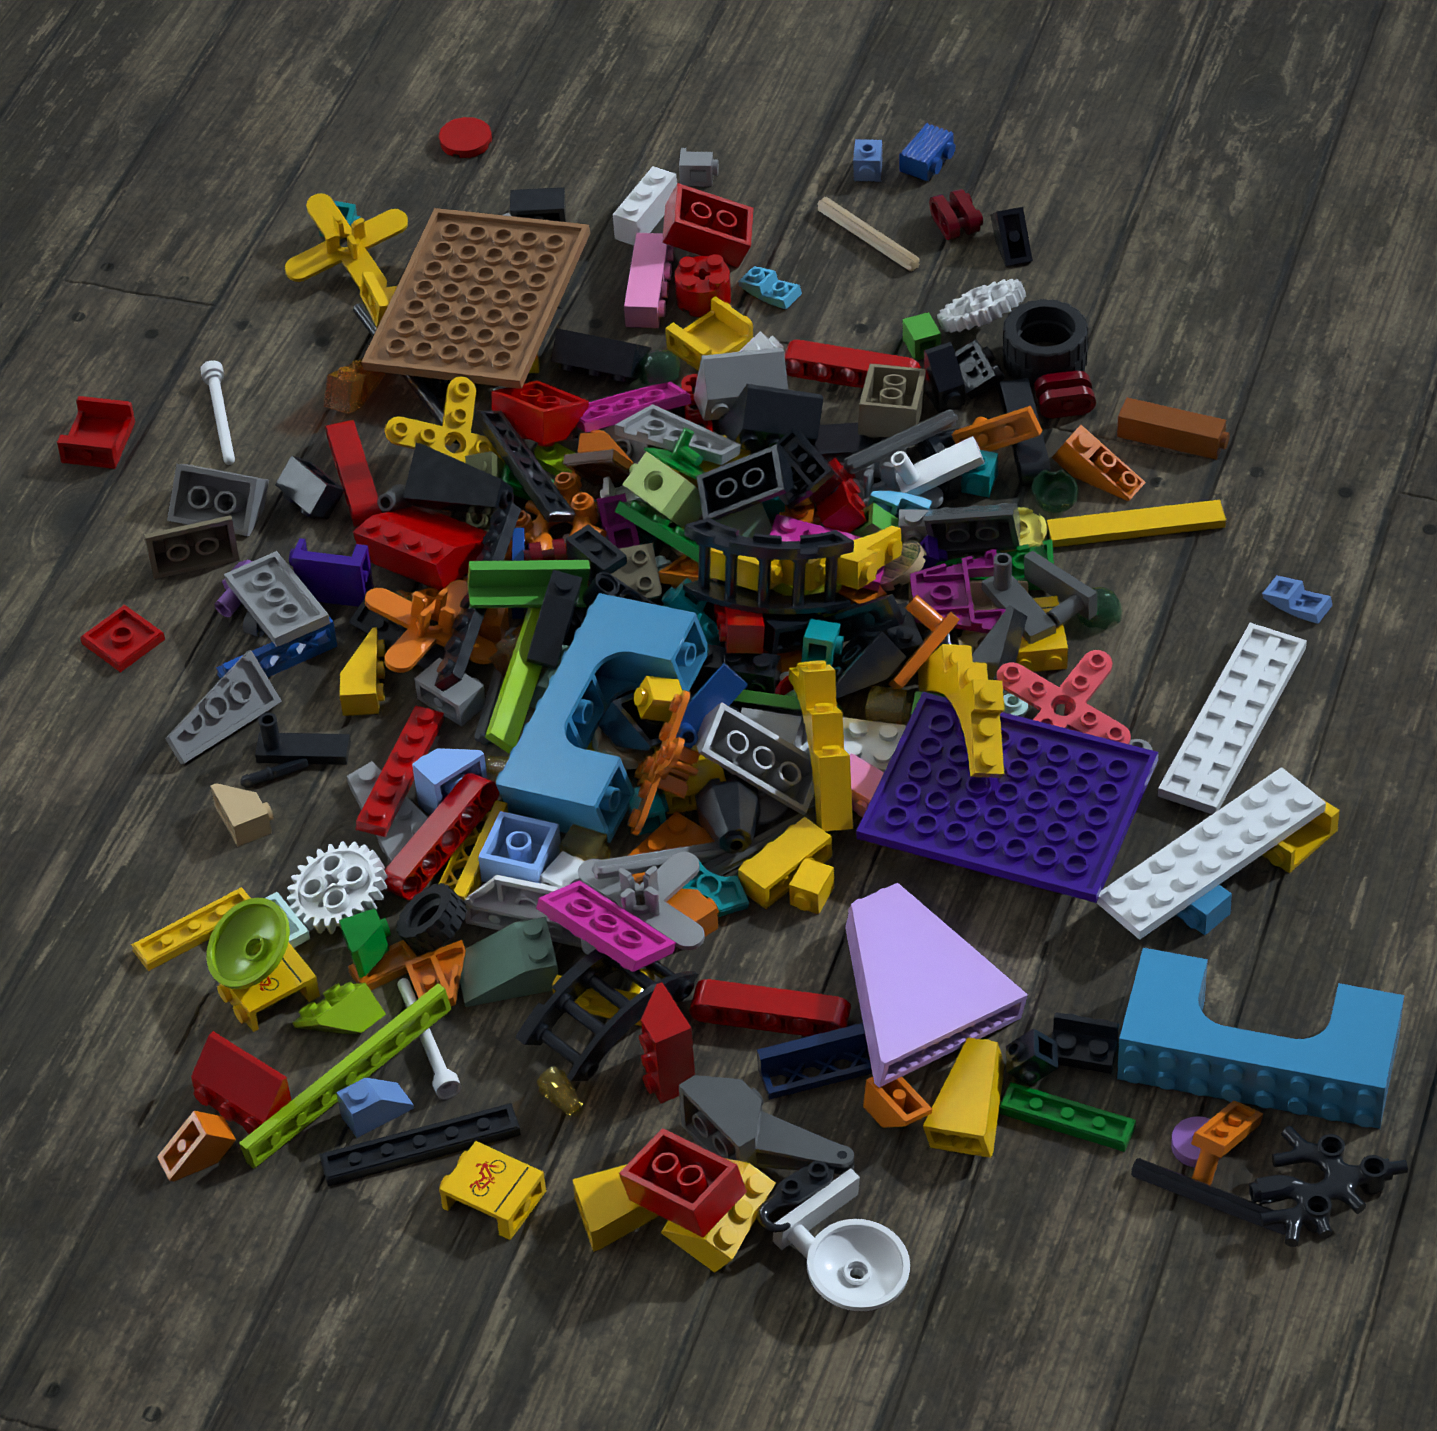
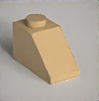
[210,783,274,847]

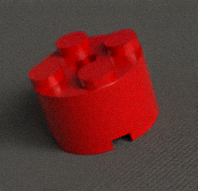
[675,254,731,318]

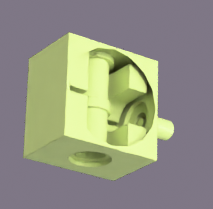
[622,451,702,528]

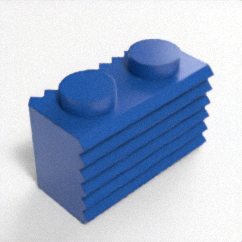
[899,123,956,182]

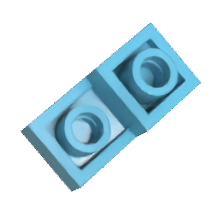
[738,266,802,309]
[867,491,932,518]

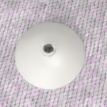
[807,1219,910,1311]

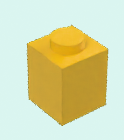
[634,676,682,722]
[789,858,834,914]

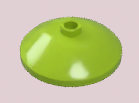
[206,898,290,989]

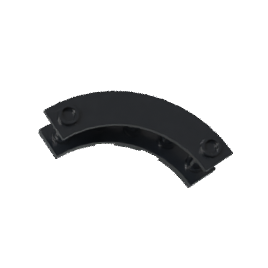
[683,518,854,615]
[515,949,699,1081]

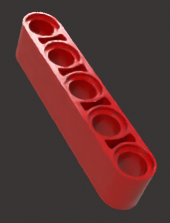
[784,340,921,388]
[325,419,382,527]
[384,773,499,900]
[689,979,852,1037]

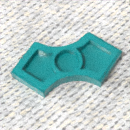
[681,859,749,917]

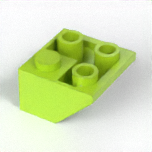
[292,982,386,1034]

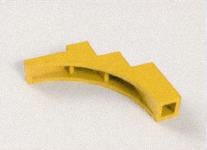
[710,526,903,591]
[918,644,1004,778]
[789,660,853,831]

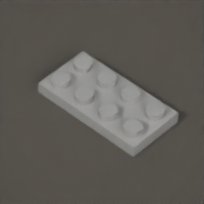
[224,551,330,647]

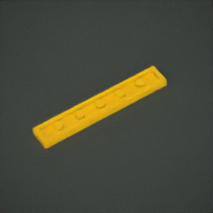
[1047,500,1226,547]

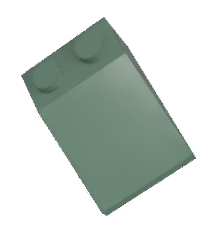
[460,917,558,1007]

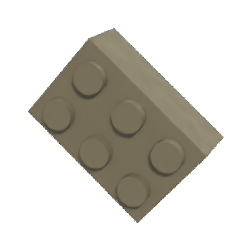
[858,364,926,438]

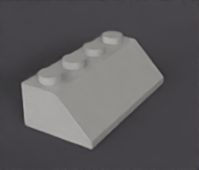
[696,702,814,815]

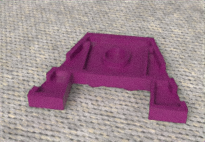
[910,549,1006,634]

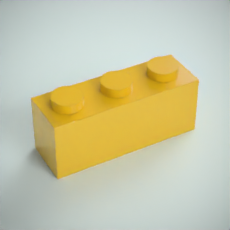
[738,817,832,909]

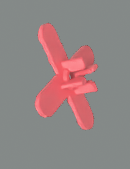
[997,650,1131,744]

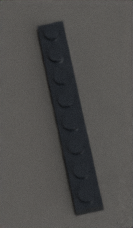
[434,502,521,692]

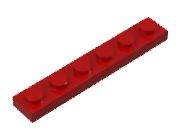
[356,705,444,837]

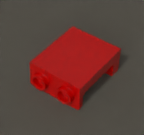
[57,396,135,469]

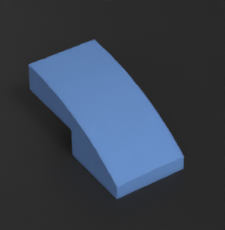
[1262,575,1332,624]

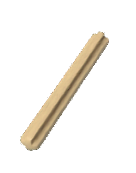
[817,197,920,271]

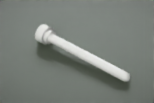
[200,361,235,465]
[397,978,461,1099]

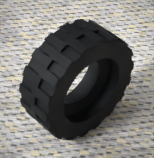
[396,883,467,954]

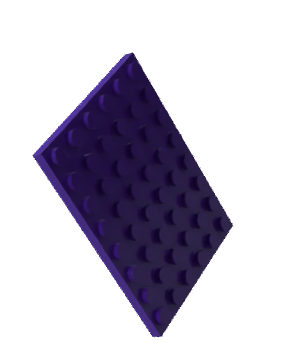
[856,692,1158,903]

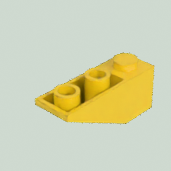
[340,627,385,716]

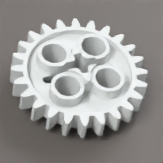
[937,279,1026,333]
[287,841,388,934]

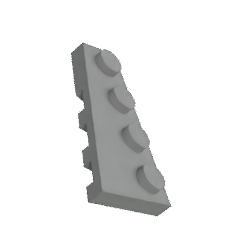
[615,404,741,465]
[165,650,282,764]
[347,761,428,864]

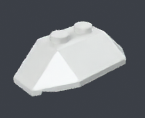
[464,875,582,947]

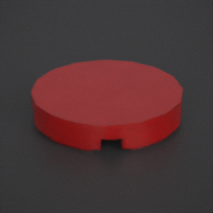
[439,117,492,158]

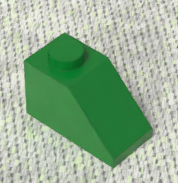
[339,908,391,978]

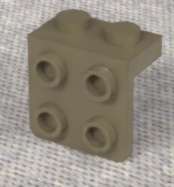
[611,543,662,600]

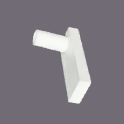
[891,436,985,496]
[773,1168,860,1259]

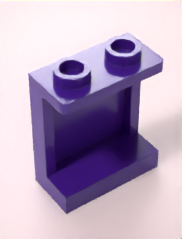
[289,538,374,607]

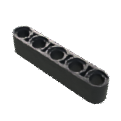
[999,378,1051,486]

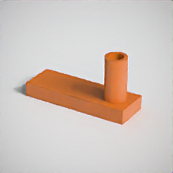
[952,406,1042,452]
[888,595,960,692]
[1191,1100,1263,1185]

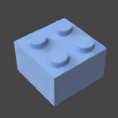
[478,811,562,884]

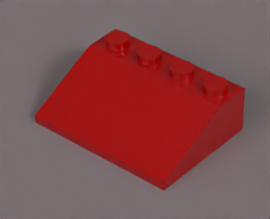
[353,506,488,591]

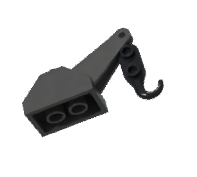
[679,1075,854,1233]

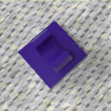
[920,535,948,570]

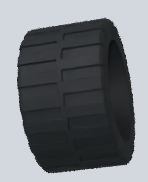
[1003,299,1088,388]

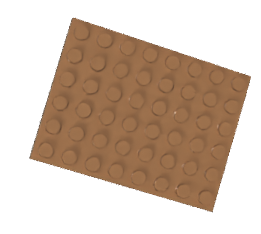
[361,208,590,389]

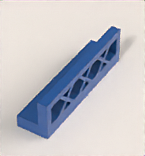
[216,616,337,679]

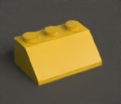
[661,1158,776,1273]

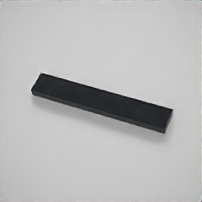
[474,411,575,522]
[319,1103,521,1187]

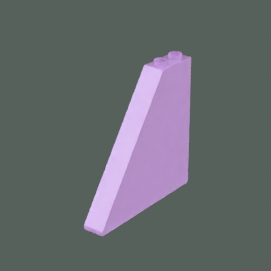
[845,883,1028,1087]

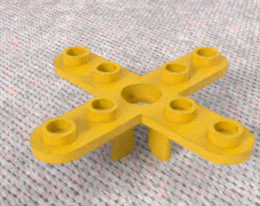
[285,193,408,289]
[385,377,504,511]

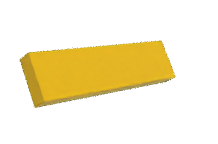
[131,887,251,971]

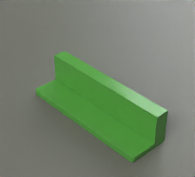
[467,560,590,608]

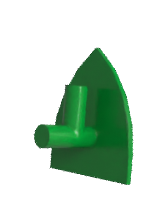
[643,428,705,480]

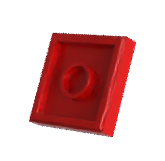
[80,605,165,672]

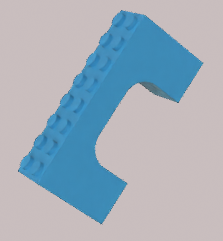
[496,593,710,843]
[1117,948,1404,1129]

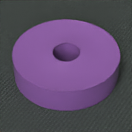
[1171,1117,1221,1168]

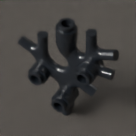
[1249,1126,1408,1247]

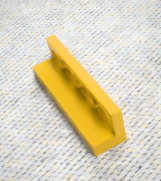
[438,800,508,901]

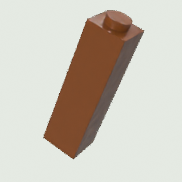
[1117,397,1230,460]

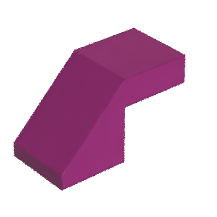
[596,493,640,549]

